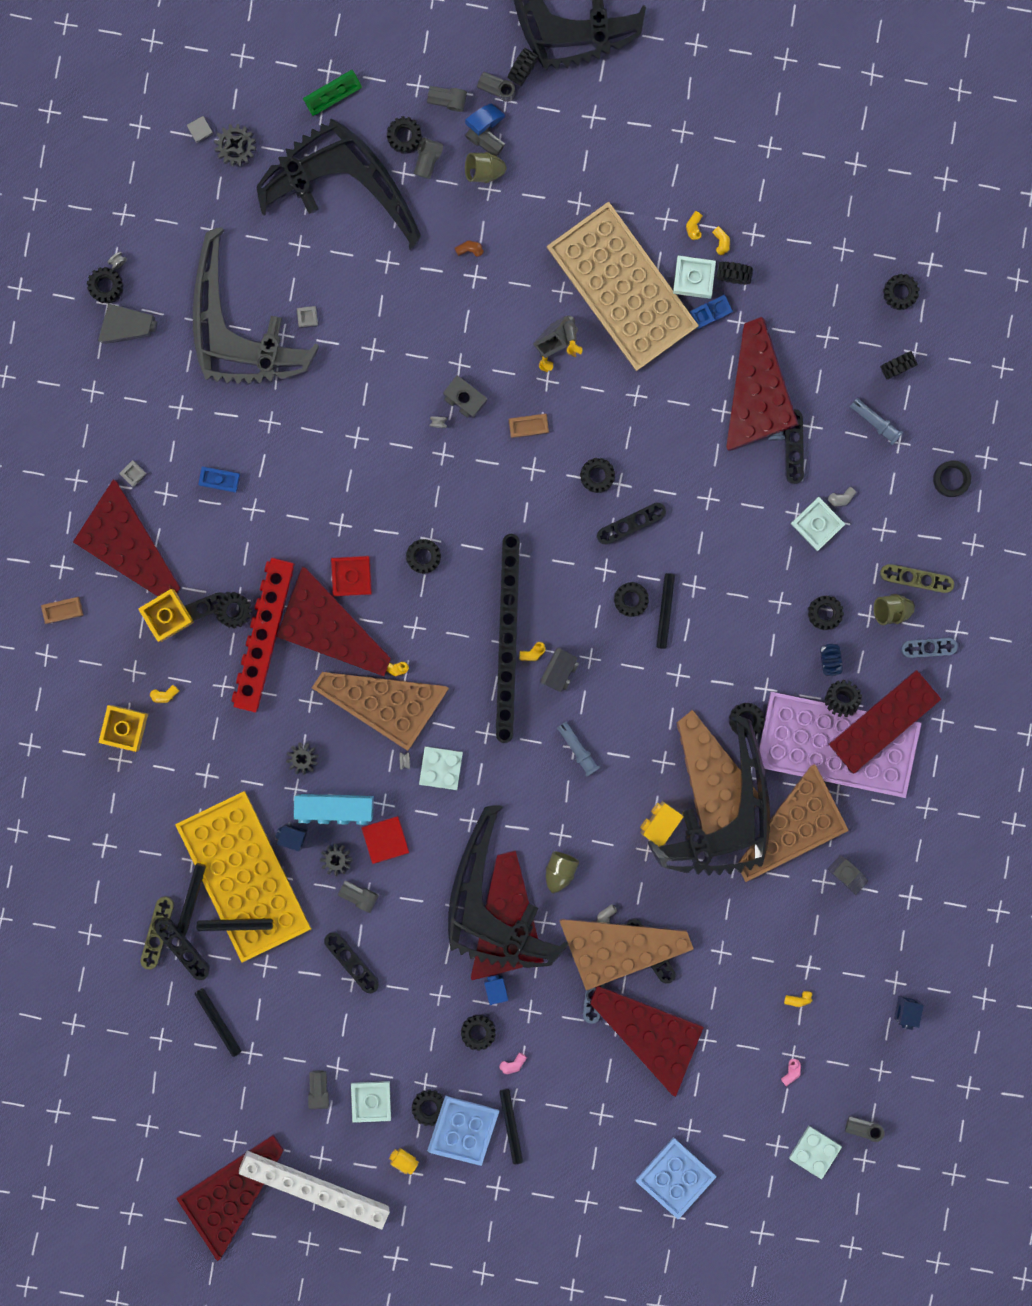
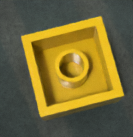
[138,589,194,642]
[98,705,148,752]
[640,801,684,846]

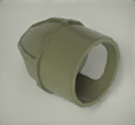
[465,152,507,183]
[873,594,915,625]
[545,851,579,894]

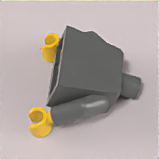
[533,315,582,372]

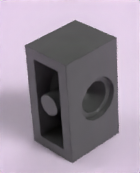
[443,375,487,418]

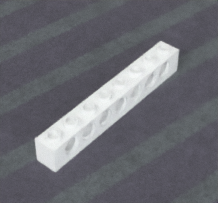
[239,1151,390,1229]

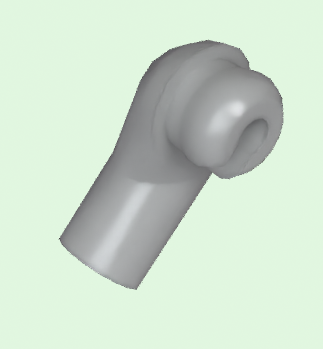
[828,487,857,507]
[597,904,617,924]

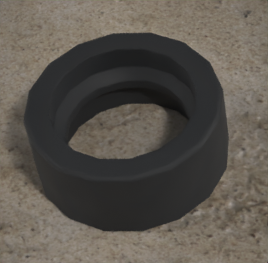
[933,460,971,497]

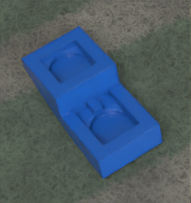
[465,103,505,135]
[690,294,734,329]

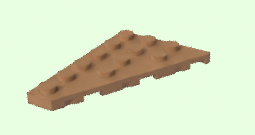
[312,672,449,751]
[676,710,758,834]
[738,763,849,882]
[559,919,694,990]

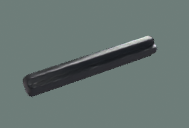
[656,573,675,649]
[178,863,206,936]
[196,919,273,931]
[194,988,241,1057]
[499,1089,523,1165]

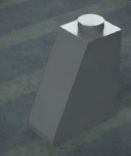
[98,304,157,344]
[828,855,868,895]

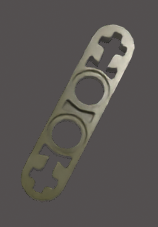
[880,564,954,593]
[141,896,174,970]

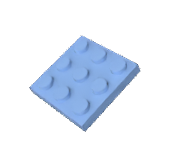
[427,1096,499,1166]
[635,1137,717,1219]

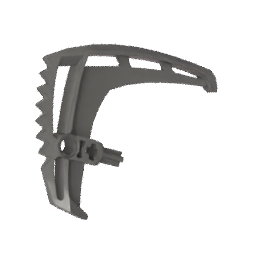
[193,228,319,384]

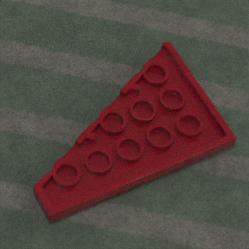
[726,317,798,451]
[73,479,181,596]
[276,567,391,677]
[471,850,544,980]
[590,986,704,1097]
[176,1134,284,1261]

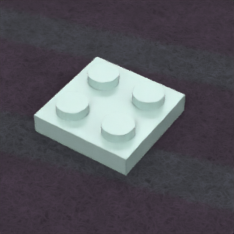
[673,256,716,299]
[790,497,845,551]
[419,746,463,790]
[351,1081,391,1122]
[789,1126,842,1179]

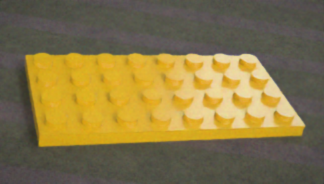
[175,791,311,962]

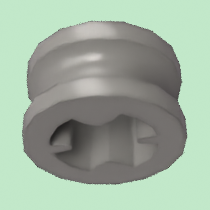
[107,252,127,270]
[430,417,447,428]
[400,752,410,770]

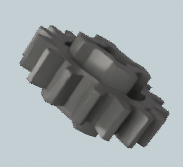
[214,124,256,167]

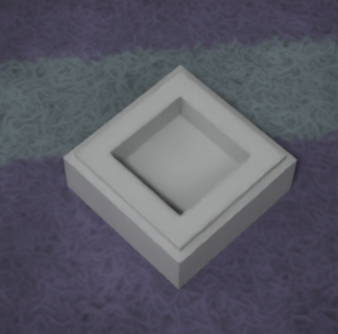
[187,116,213,143]
[297,306,318,328]
[119,460,147,487]

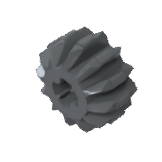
[286,742,319,775]
[320,843,353,876]

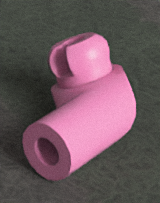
[499,1052,527,1075]
[781,1059,801,1087]

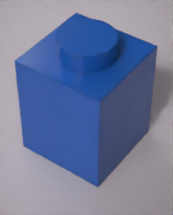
[484,974,508,1005]

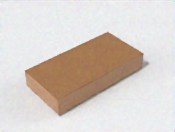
[508,414,549,438]
[41,597,84,624]

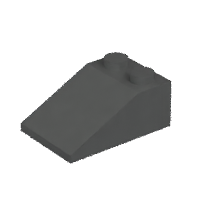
[540,648,579,692]

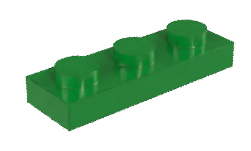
[302,70,362,116]

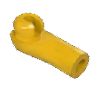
[686,211,703,240]
[712,226,730,255]
[519,642,546,661]
[387,662,409,676]
[150,685,179,703]
[784,991,813,1007]

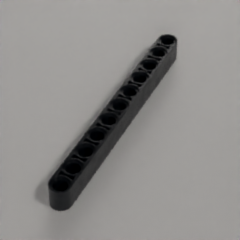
[496,533,520,743]

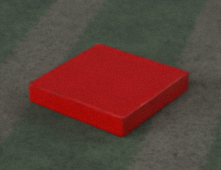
[331,556,372,596]
[361,816,409,864]

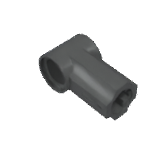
[477,72,516,102]
[427,86,467,112]
[465,128,505,156]
[413,137,443,179]
[338,880,379,913]
[308,1070,329,1109]
[845,1116,884,1142]

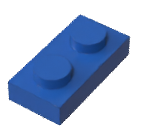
[198,466,240,493]

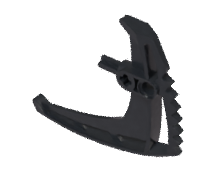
[514,0,646,71]
[257,119,421,250]
[648,716,770,876]
[448,805,569,968]

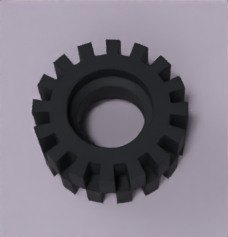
[507,48,538,86]
[387,116,422,154]
[716,262,753,285]
[87,267,124,304]
[883,274,920,310]
[880,351,918,380]
[580,458,615,493]
[406,539,441,574]
[614,582,649,617]
[214,592,252,629]
[808,595,844,630]
[825,680,862,717]
[729,703,765,737]
[461,1014,495,1051]
[412,1089,444,1126]

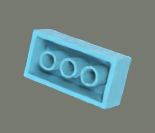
[294,794,374,825]

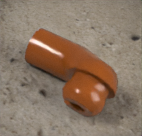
[454,240,484,257]

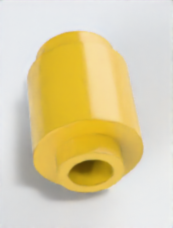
[389,1148,419,1175]

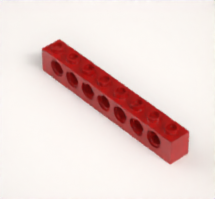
[231,558,295,713]

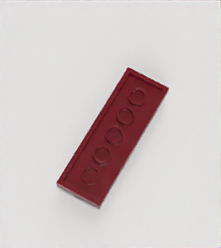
[828,670,942,774]

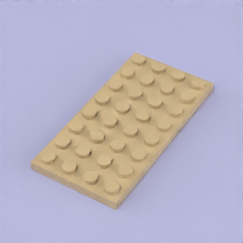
[546,202,699,371]

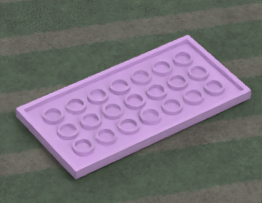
[759,692,921,798]

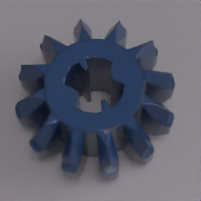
[820,644,843,676]

